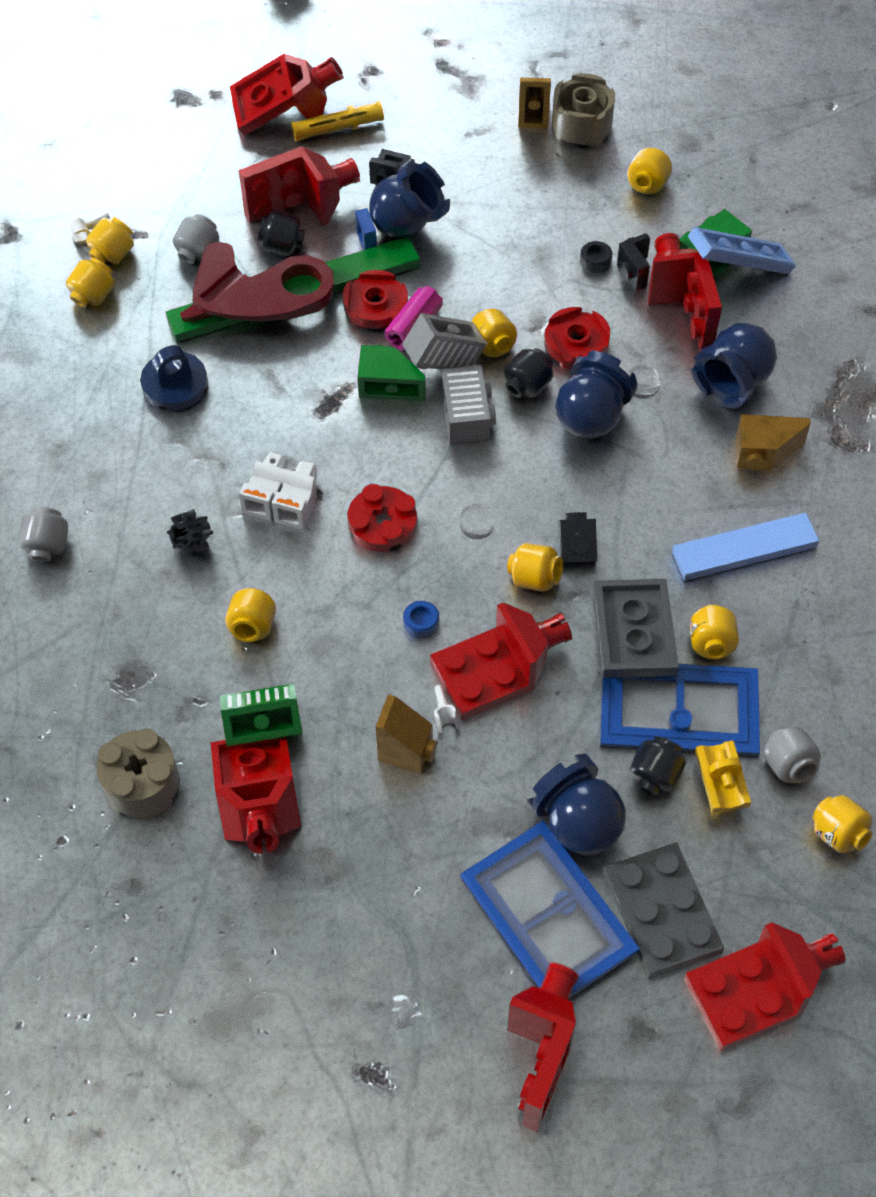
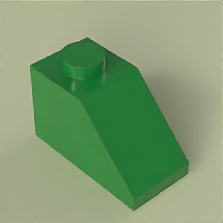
[357,345,426,401]

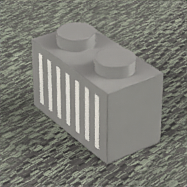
[402,313,487,370]
[441,365,496,443]

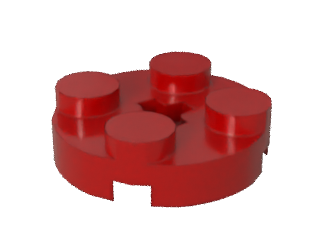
[343,270,408,329]
[544,307,611,370]
[347,484,418,552]

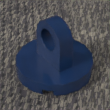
[140,345,208,411]

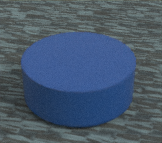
[403,601,439,638]

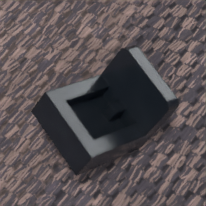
[369,149,411,185]
[617,233,650,291]
[558,512,597,563]

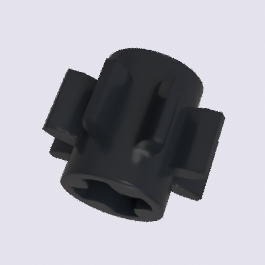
[167,509,213,556]

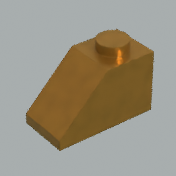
[518,77,551,128]
[736,414,811,470]
[375,694,438,774]

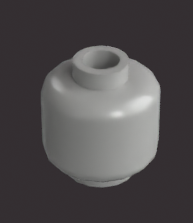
[172,214,220,264]
[19,507,68,562]
[763,727,821,784]

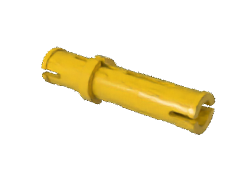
[291,101,384,142]

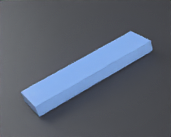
[688,227,795,274]
[672,512,819,581]

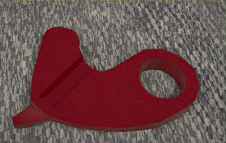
[180,242,334,322]

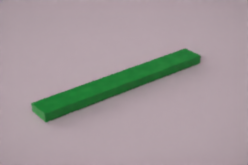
[165,237,420,342]

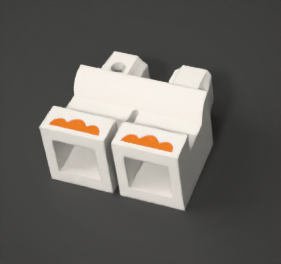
[239,452,317,530]

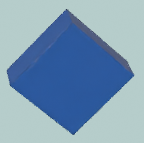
[355,208,377,250]

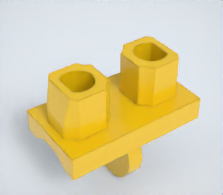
[695,740,751,814]

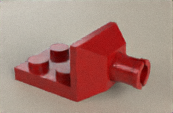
[229,53,344,136]
[238,146,361,226]
[647,233,722,350]
[430,602,572,721]
[210,736,301,854]
[684,922,846,1051]
[507,963,579,1132]

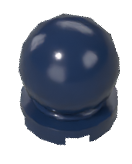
[369,159,451,239]
[691,323,777,409]
[555,350,638,439]
[527,754,626,856]

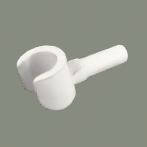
[70,212,110,244]
[434,685,460,734]

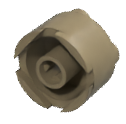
[552,73,615,147]
[97,728,180,820]

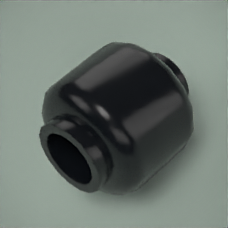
[257,211,305,257]
[504,348,553,398]
[629,736,686,796]

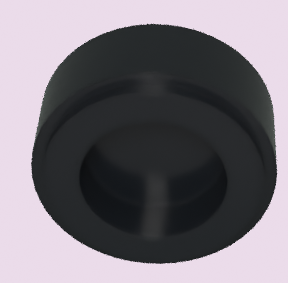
[580,241,613,273]

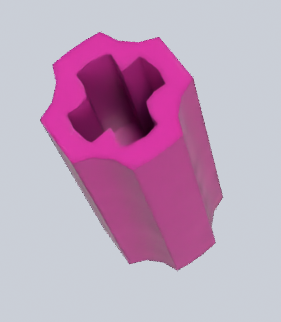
[385,285,443,351]

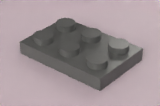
[593,579,679,678]
[603,842,724,979]

